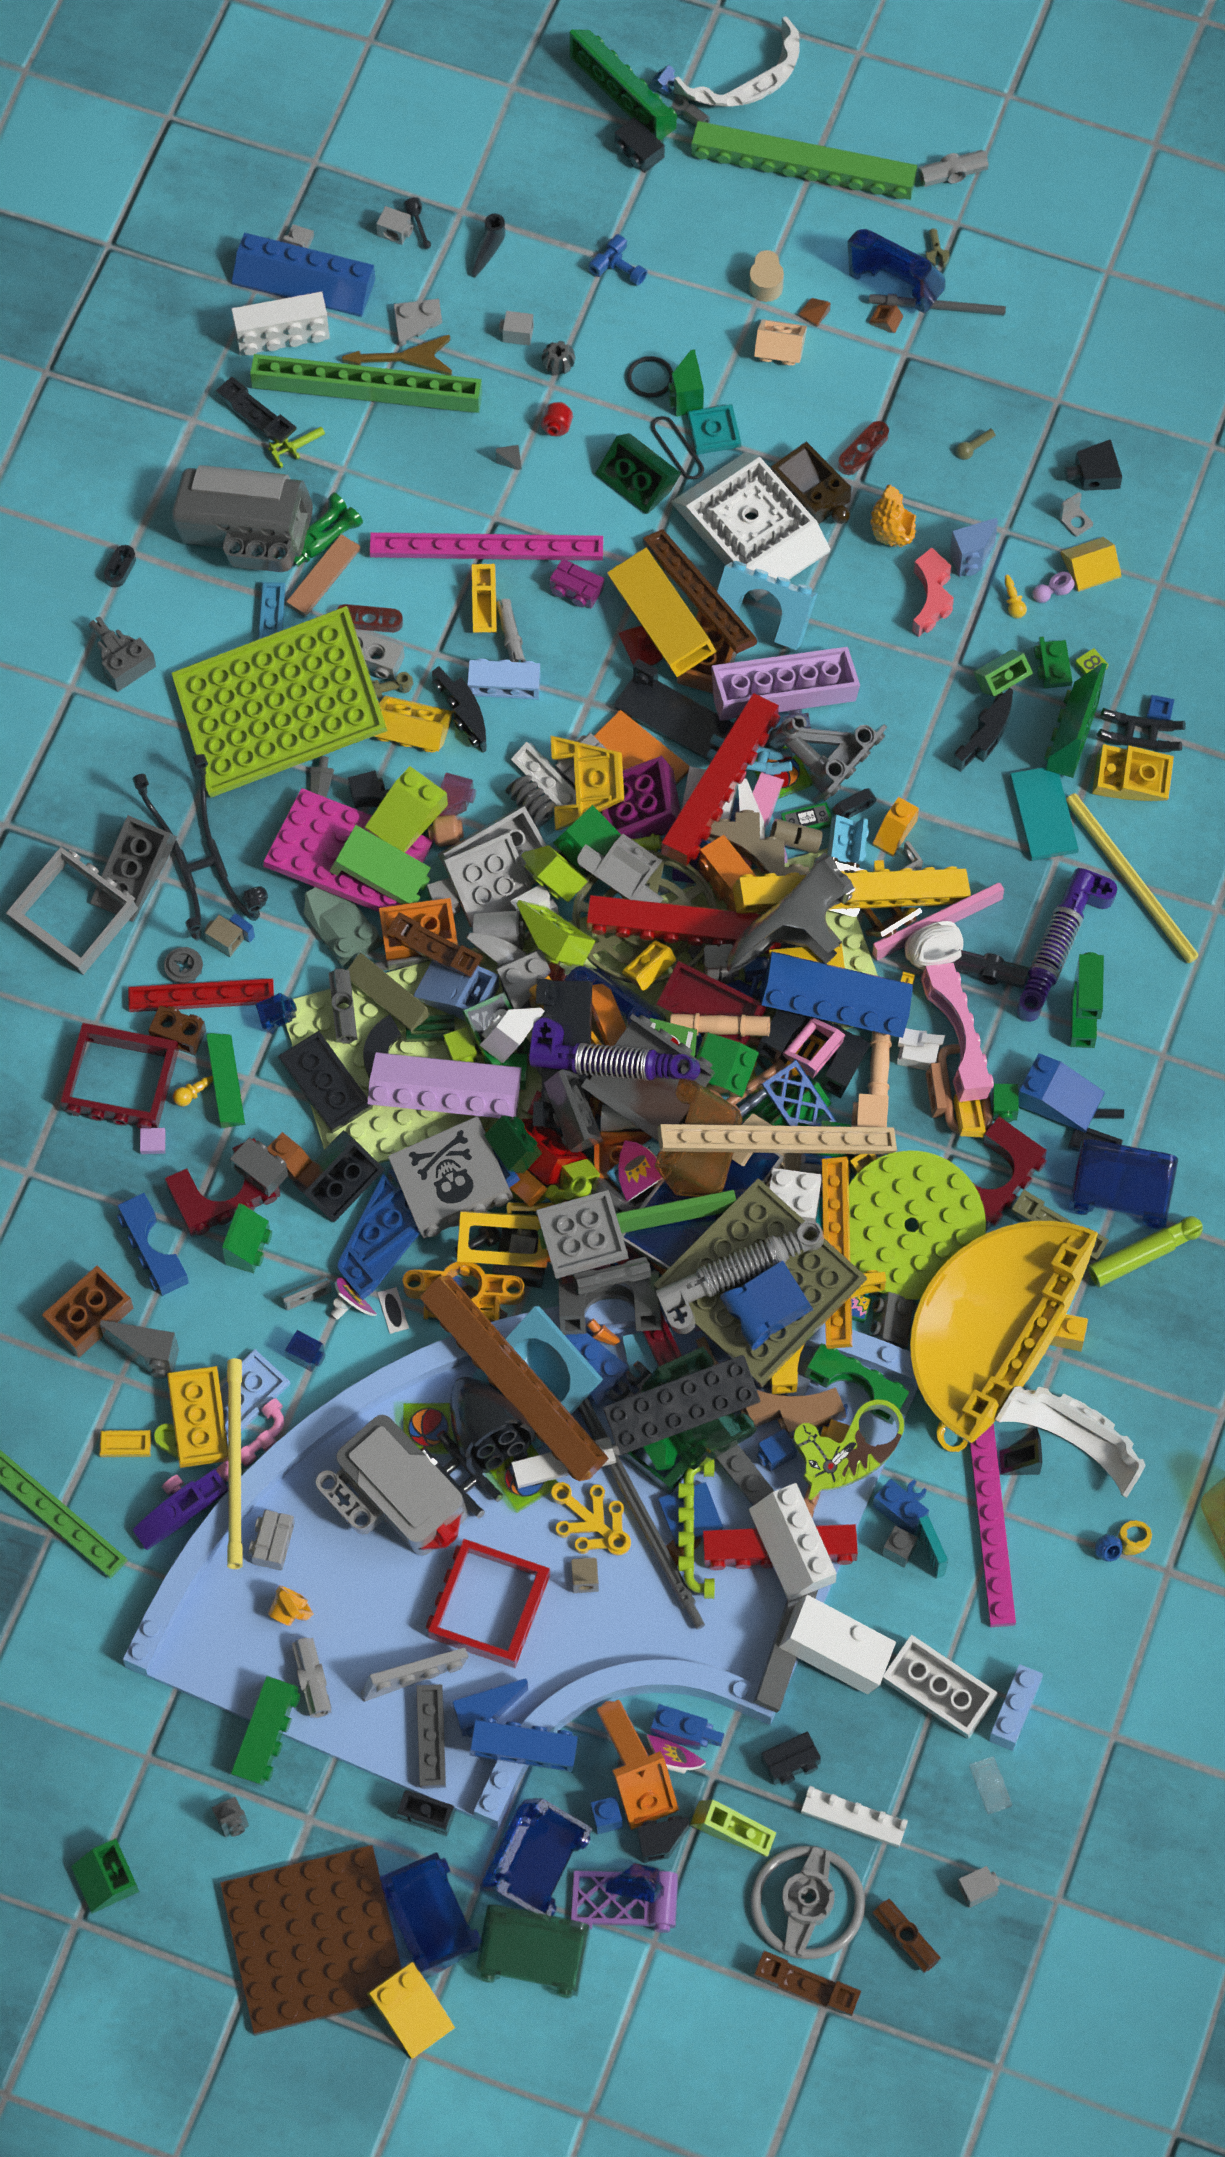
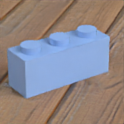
[468,658,541,700]
[989,1664,1043,1751]

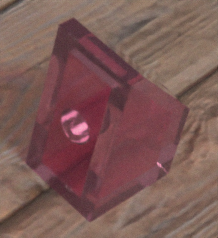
[432,772,477,824]

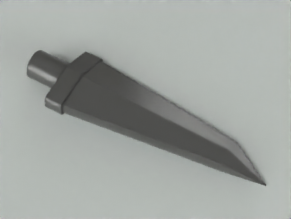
[310,756,334,798]
[375,955,431,971]

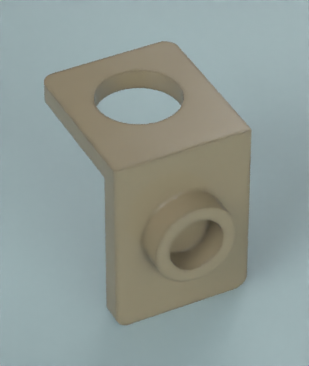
[572,1558,599,1593]

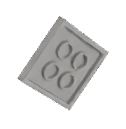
[442,832,532,927]
[536,1190,628,1279]

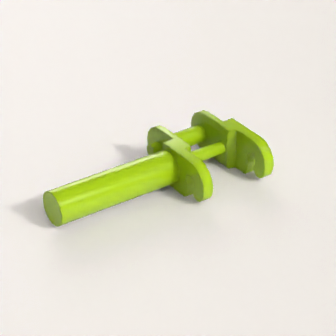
[268,426,325,469]

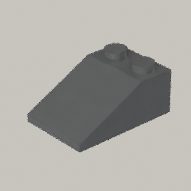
[100,1320,179,1378]

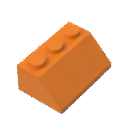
[379,898,458,960]

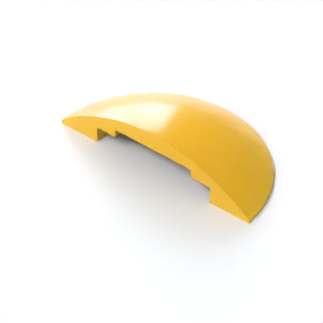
[910,1221,1098,1443]

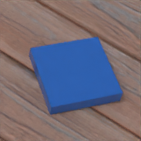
[658,1482,723,1546]

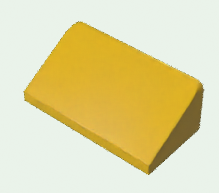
[622,940,676,991]

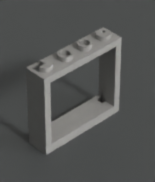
[6,847,138,975]

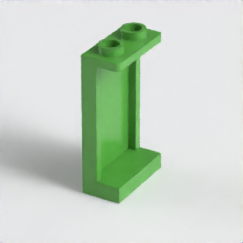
[329,825,431,905]

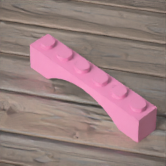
[921,963,993,1102]

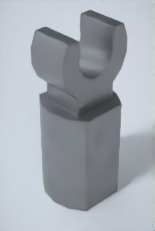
[672,96,710,126]

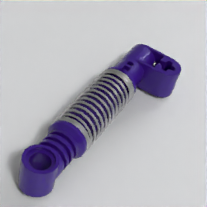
[1017,868,1118,1022]
[529,1018,701,1082]

